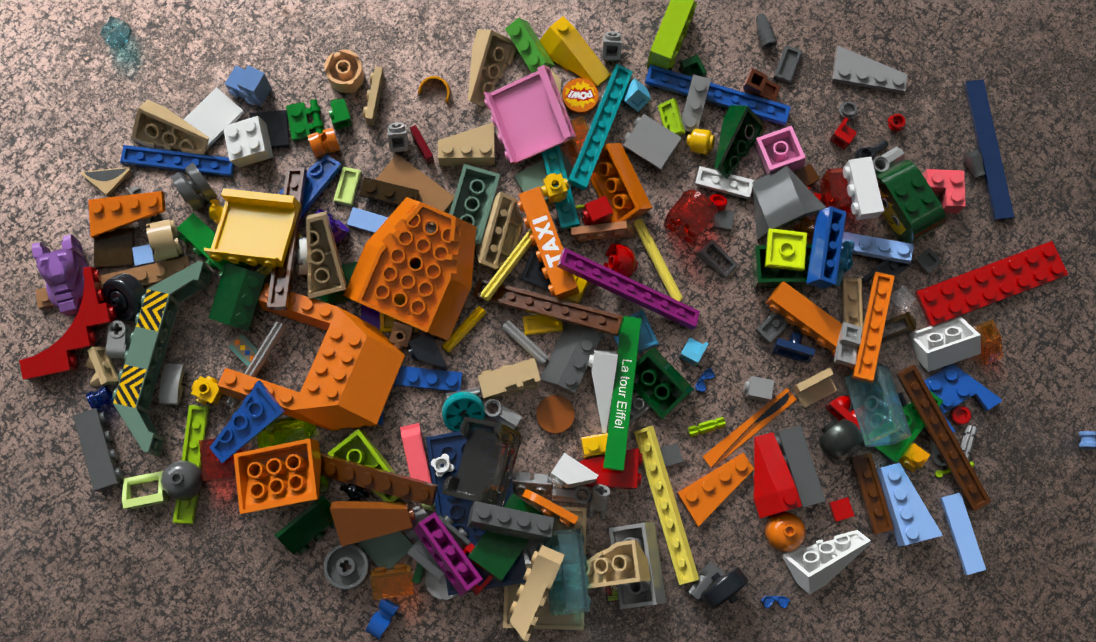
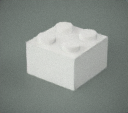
[223,116,273,168]

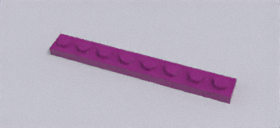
[557,248,700,330]

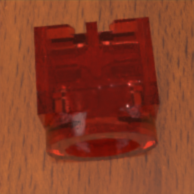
[819,168,853,215]
[663,189,718,247]

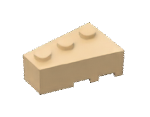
[478,358,541,401]

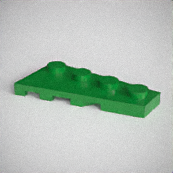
[864,391,943,463]

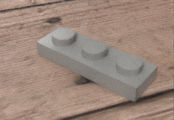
[682,75,711,133]

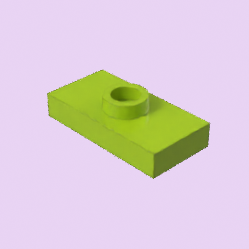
[658,98,686,136]

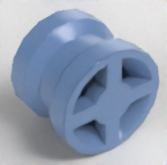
[1079,431,1096,449]

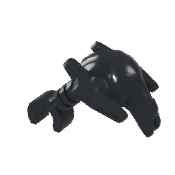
[340,483,370,501]

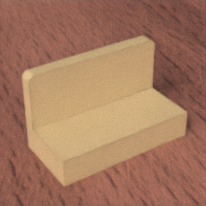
[793,368,837,408]

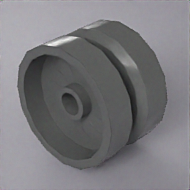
[171,163,218,212]
[324,544,371,589]

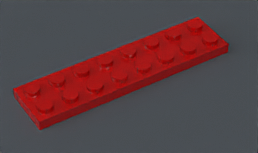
[915,241,1069,327]

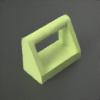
[122,471,169,510]

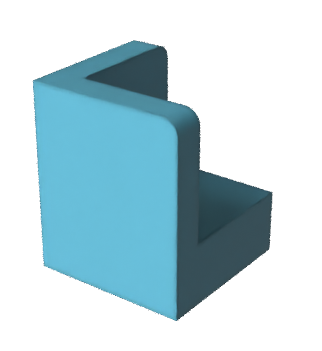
[623,78,651,112]
[679,338,709,367]

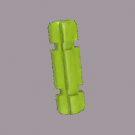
[688,417,726,437]

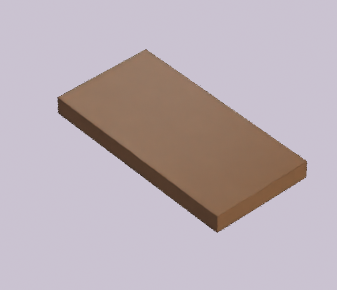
[375,154,454,227]

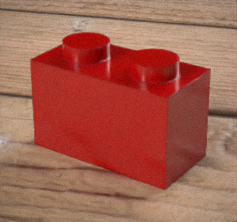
[581,195,613,226]

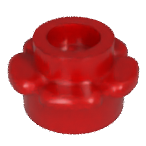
[888,114,906,132]

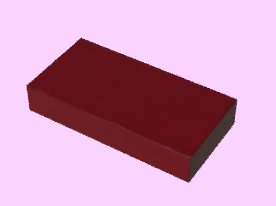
[410,125,434,165]

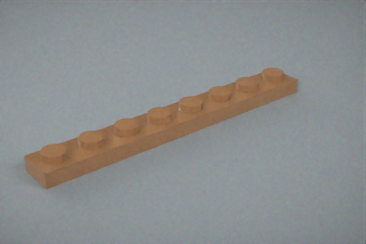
[35,256,191,310]

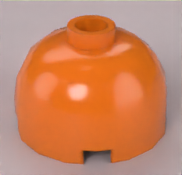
[765,512,806,552]

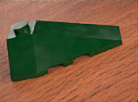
[714,105,766,179]

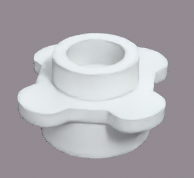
[431,454,454,477]

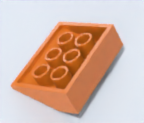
[234,438,321,515]

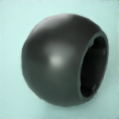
[819,419,862,461]

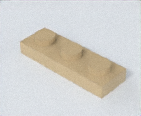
[363,66,384,126]

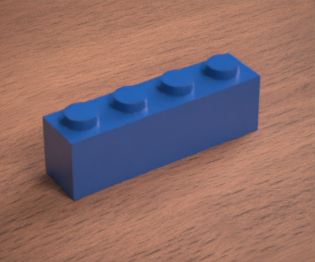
[806,206,846,289]

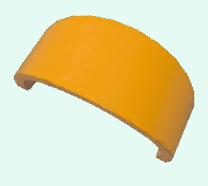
[418,76,451,103]

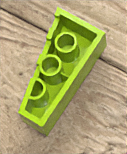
[327,429,403,502]

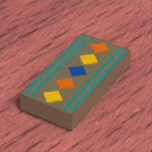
[228,333,269,368]

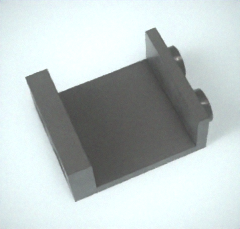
[407,514,471,580]

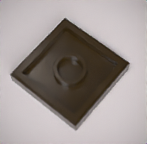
[94,228,134,269]

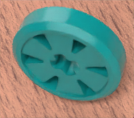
[442,392,485,432]

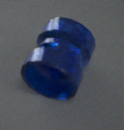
[86,385,114,409]

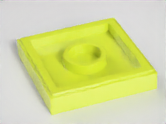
[765,228,807,271]

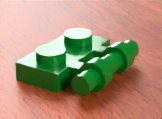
[286,99,324,142]

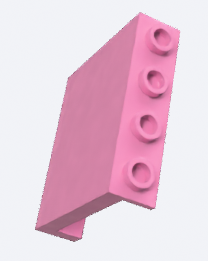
[484,65,576,164]

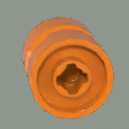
[307,127,340,158]

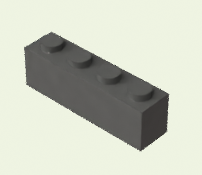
[73,408,124,492]
[775,425,826,509]
[467,501,554,543]

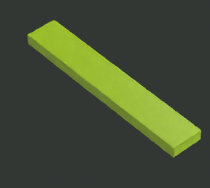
[173,405,210,525]

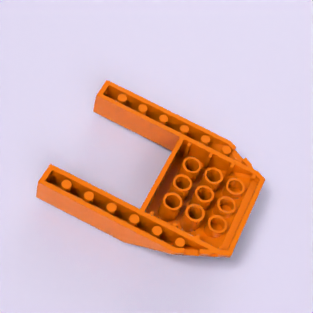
[217,283,405,431]

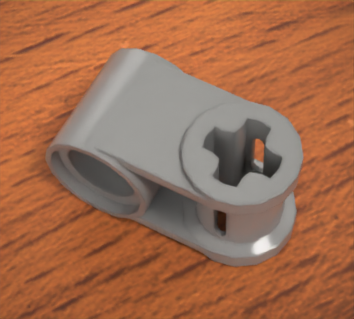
[106,321,131,359]

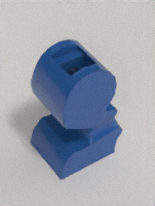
[365,597,401,640]

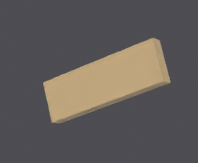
[841,278,863,329]

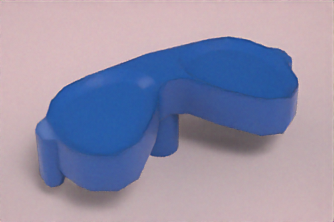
[695,368,715,392]
[761,596,790,608]

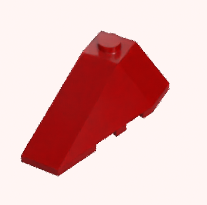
[753,432,802,519]

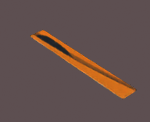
[703,388,796,468]

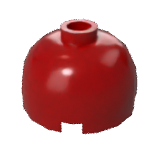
[604,244,638,278]

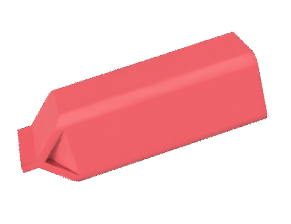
[400,423,432,483]

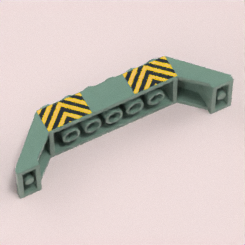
[112,261,213,457]

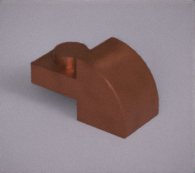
[743,68,781,102]

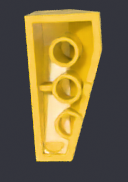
[540,16,611,87]

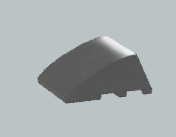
[752,165,826,240]

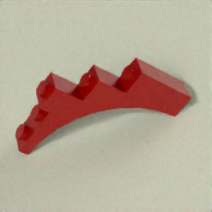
[19,266,117,380]

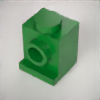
[328,99,352,130]

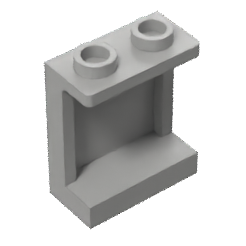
[623,114,681,172]

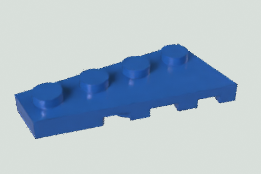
[209,381,285,463]

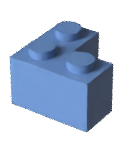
[225,65,272,106]

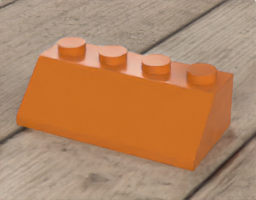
[590,143,653,223]

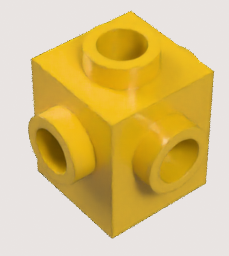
[541,173,570,204]
[191,376,223,406]

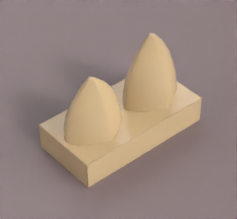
[85,347,119,387]

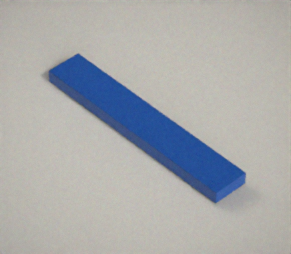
[120,145,235,178]

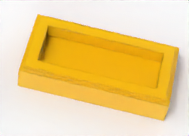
[523,315,563,336]

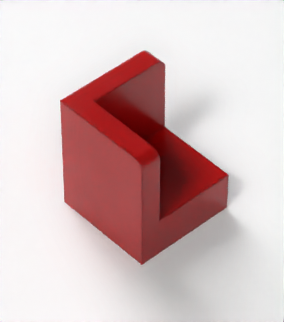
[830,117,857,150]

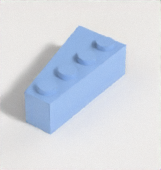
[876,463,943,547]

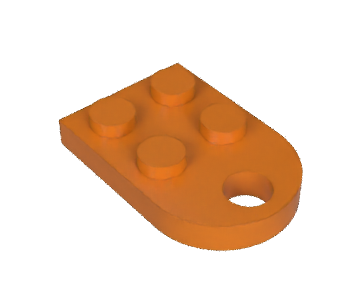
[521,489,579,528]

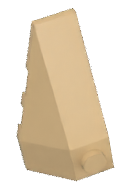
[131,100,209,155]
[565,540,651,591]

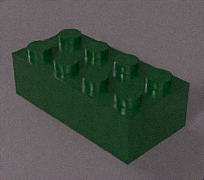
[751,244,815,288]

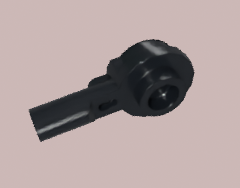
[855,140,888,161]

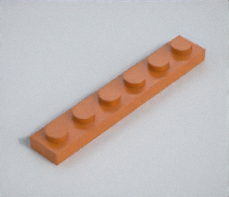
[852,272,895,383]

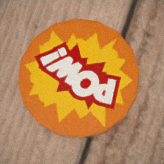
[562,78,599,114]

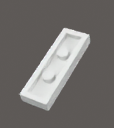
[695,166,754,200]

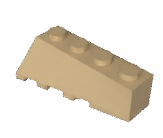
[306,211,347,299]
[509,545,565,642]

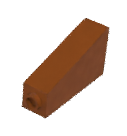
[330,501,416,547]

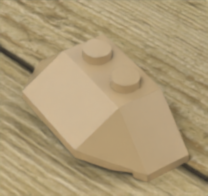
[475,192,523,270]

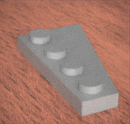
[832,46,908,94]

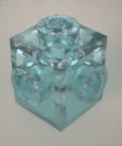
[100,16,132,49]

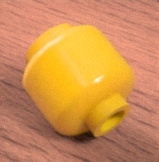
[687,129,715,154]

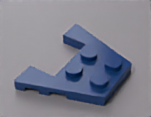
[924,364,1002,433]

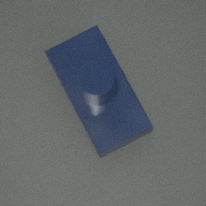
[772,332,815,364]

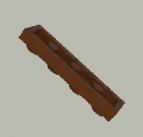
[851,453,894,535]

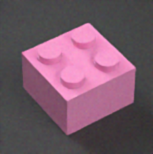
[756,126,806,175]

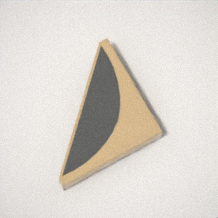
[81,167,132,197]

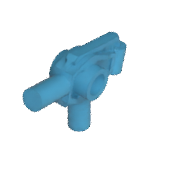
[836,241,855,286]

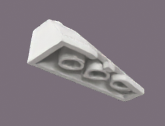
[588,350,618,433]
[783,530,871,594]

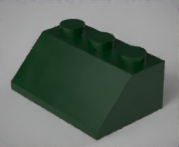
[208,263,266,331]
[633,347,694,419]
[275,495,336,556]

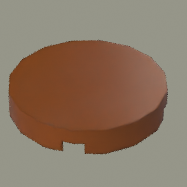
[536,395,575,434]

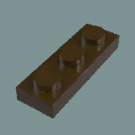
[359,177,419,206]

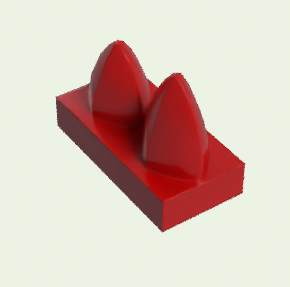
[825,396,867,430]

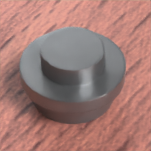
[839,101,857,120]

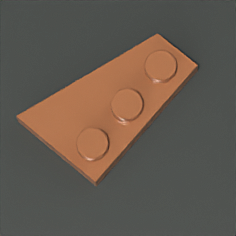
[571,221,636,242]

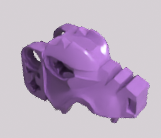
[32,234,88,316]

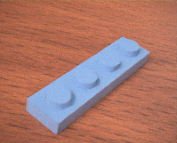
[841,232,914,264]

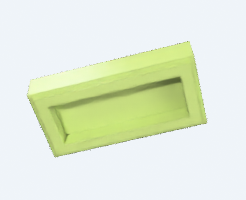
[333,166,362,207]

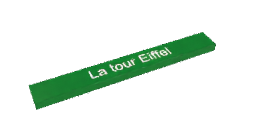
[603,316,641,472]

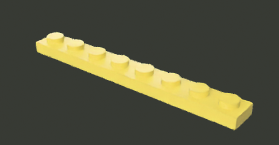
[634,426,699,585]

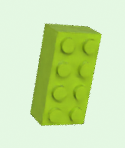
[646,0,697,70]

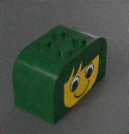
[876,160,946,244]

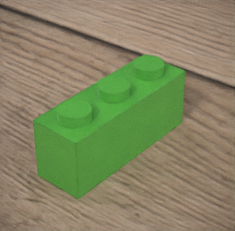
[505,18,555,73]

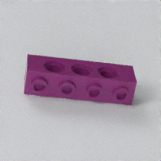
[414,512,483,597]

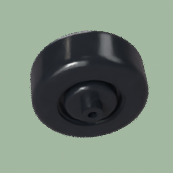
[102,273,146,321]
[701,567,748,610]

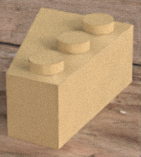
[438,122,495,166]

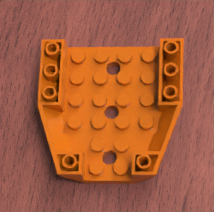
[344,197,477,341]

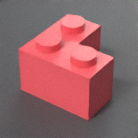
[922,169,966,213]

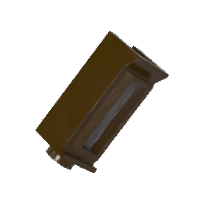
[881,311,917,345]

